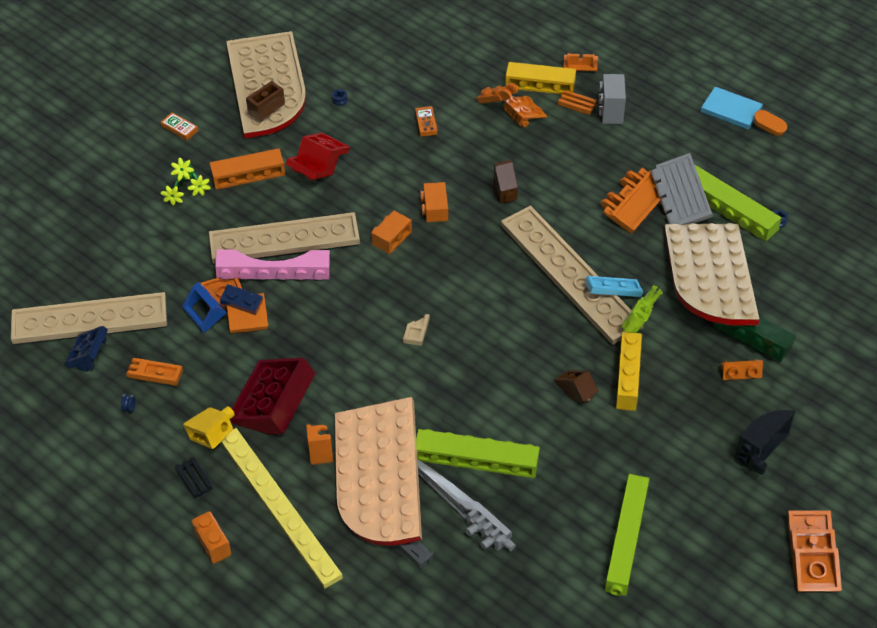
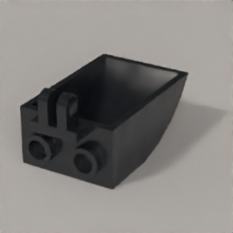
[734,410,796,475]

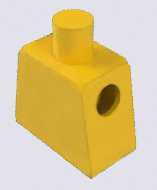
[183,406,235,449]

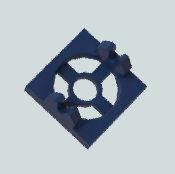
[65,326,108,372]

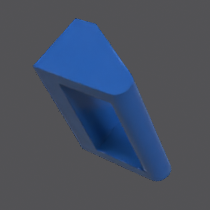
[182,282,227,332]

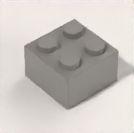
[598,74,626,124]

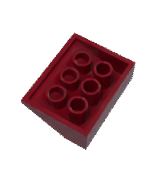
[230,357,316,434]

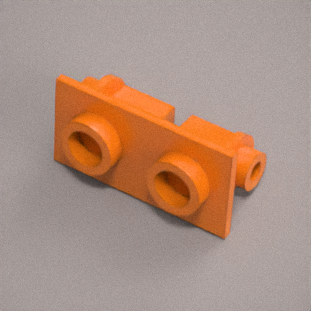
[564,53,598,71]
[721,359,763,380]

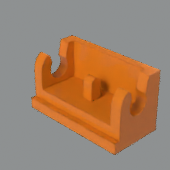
[306,424,333,465]

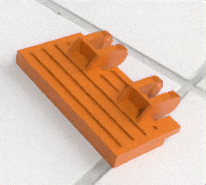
[601,168,661,234]

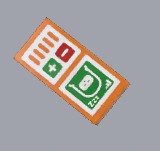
[160,112,198,141]

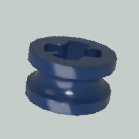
[332,89,348,106]
[773,210,788,228]
[121,394,136,412]

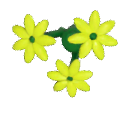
[161,158,211,206]

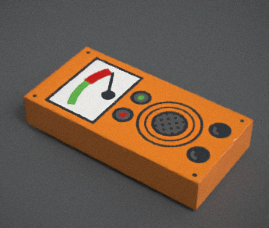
[415,106,438,137]

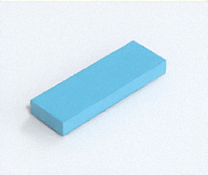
[585,276,643,297]

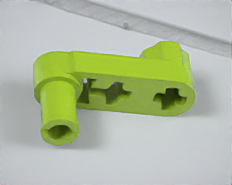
[621,285,663,333]

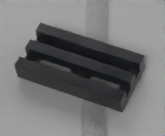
[175,457,213,499]

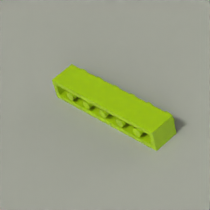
[694,164,782,242]
[416,429,540,478]

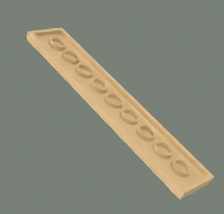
[501,206,643,345]

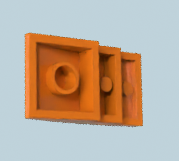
[787,511,842,592]

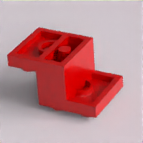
[285,132,350,180]

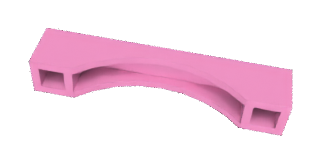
[216,250,330,280]

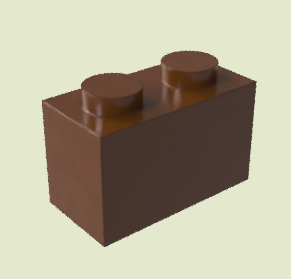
[246,81,285,122]

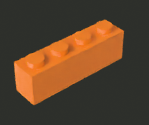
[210,148,285,190]

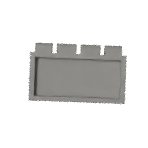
[651,153,713,225]

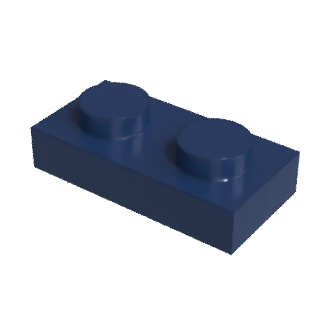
[220,284,263,315]

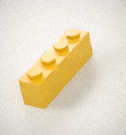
[506,62,576,94]
[616,332,642,411]

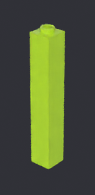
[605,474,649,596]

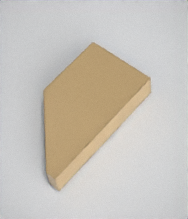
[403,314,430,346]

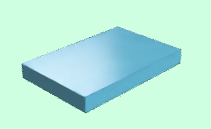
[701,87,763,130]

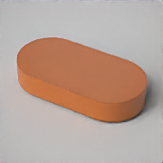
[753,110,787,136]

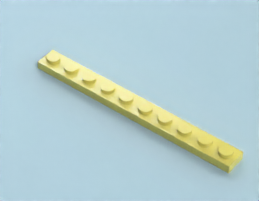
[220,428,343,589]

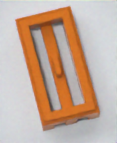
[558,90,597,115]

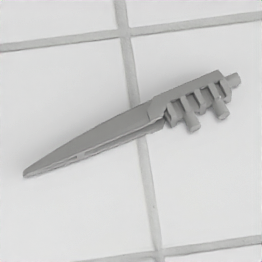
[417,459,516,551]

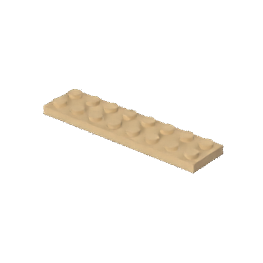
[209,212,360,264]
[11,292,167,344]

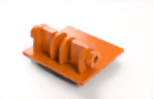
[503,96,548,127]

